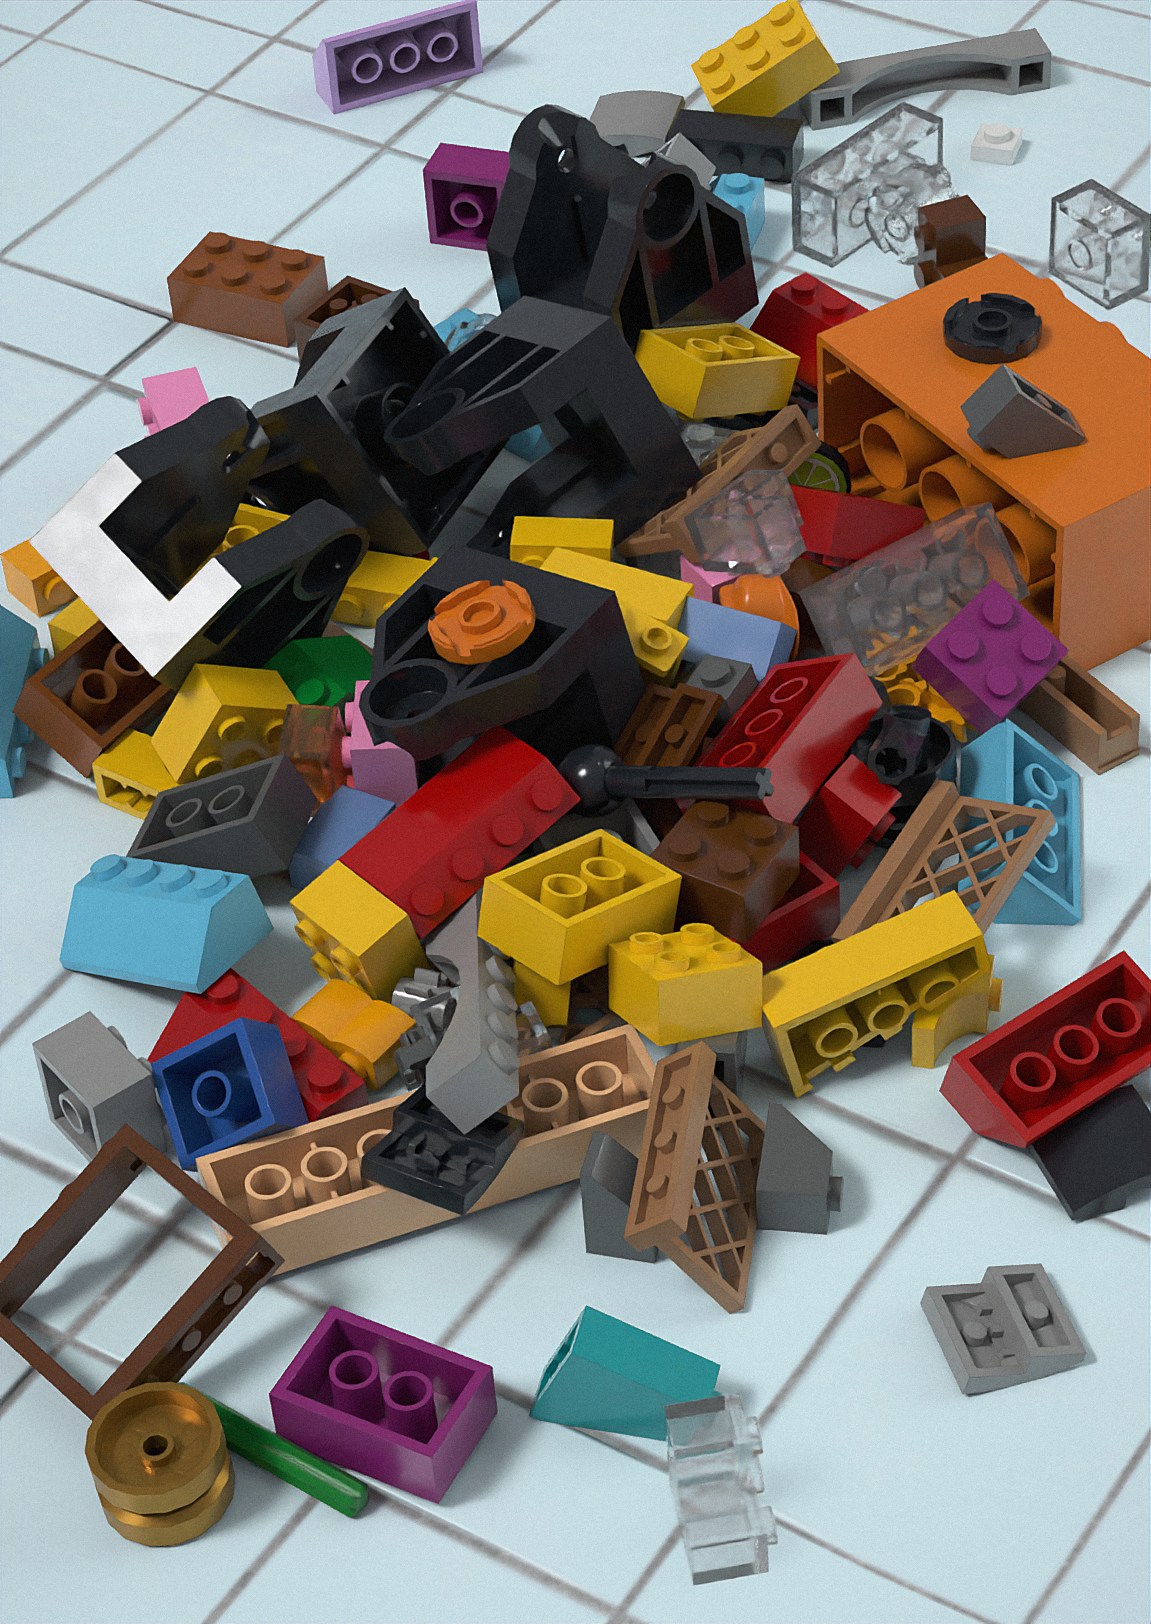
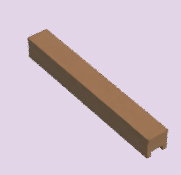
[852,536,1140,775]

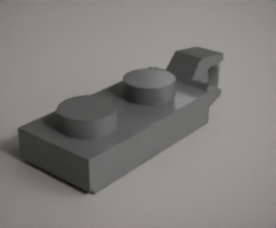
[393,1026,435,1092]

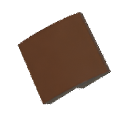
[612,683,724,767]

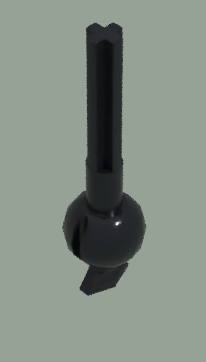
[547,744,774,818]

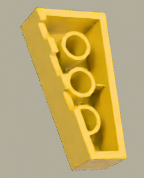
[762,890,992,1099]

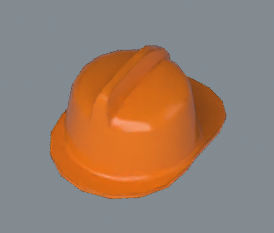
[719,564,799,662]

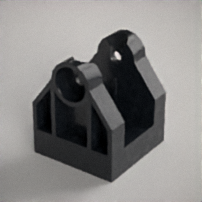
[486,104,759,355]
[241,287,511,557]
[383,296,704,560]
[29,396,370,692]
[359,543,646,858]

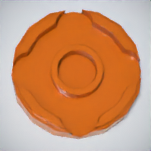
[427,580,536,665]

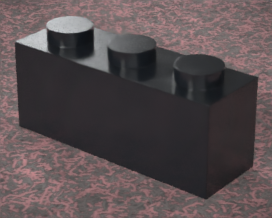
[668,109,804,183]

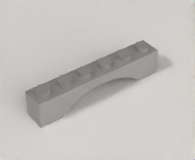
[799,28,1051,131]
[426,891,520,1135]

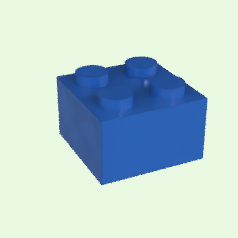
[151,1017,309,1173]

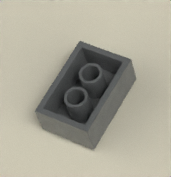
[126,753,318,879]

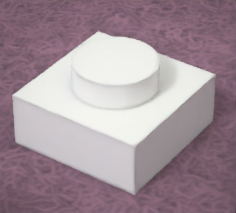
[971,123,1023,166]

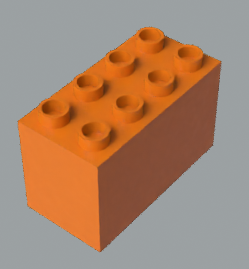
[817,252,1151,671]

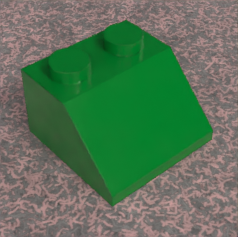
[260,635,373,760]

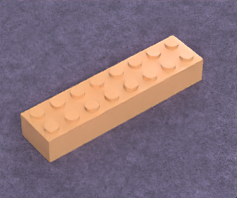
[195,1024,656,1276]

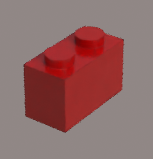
[795,754,902,879]

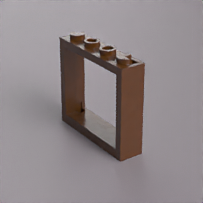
[0,1123,285,1421]

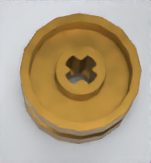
[85,1382,235,1546]

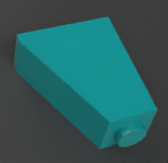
[529,1305,722,1444]

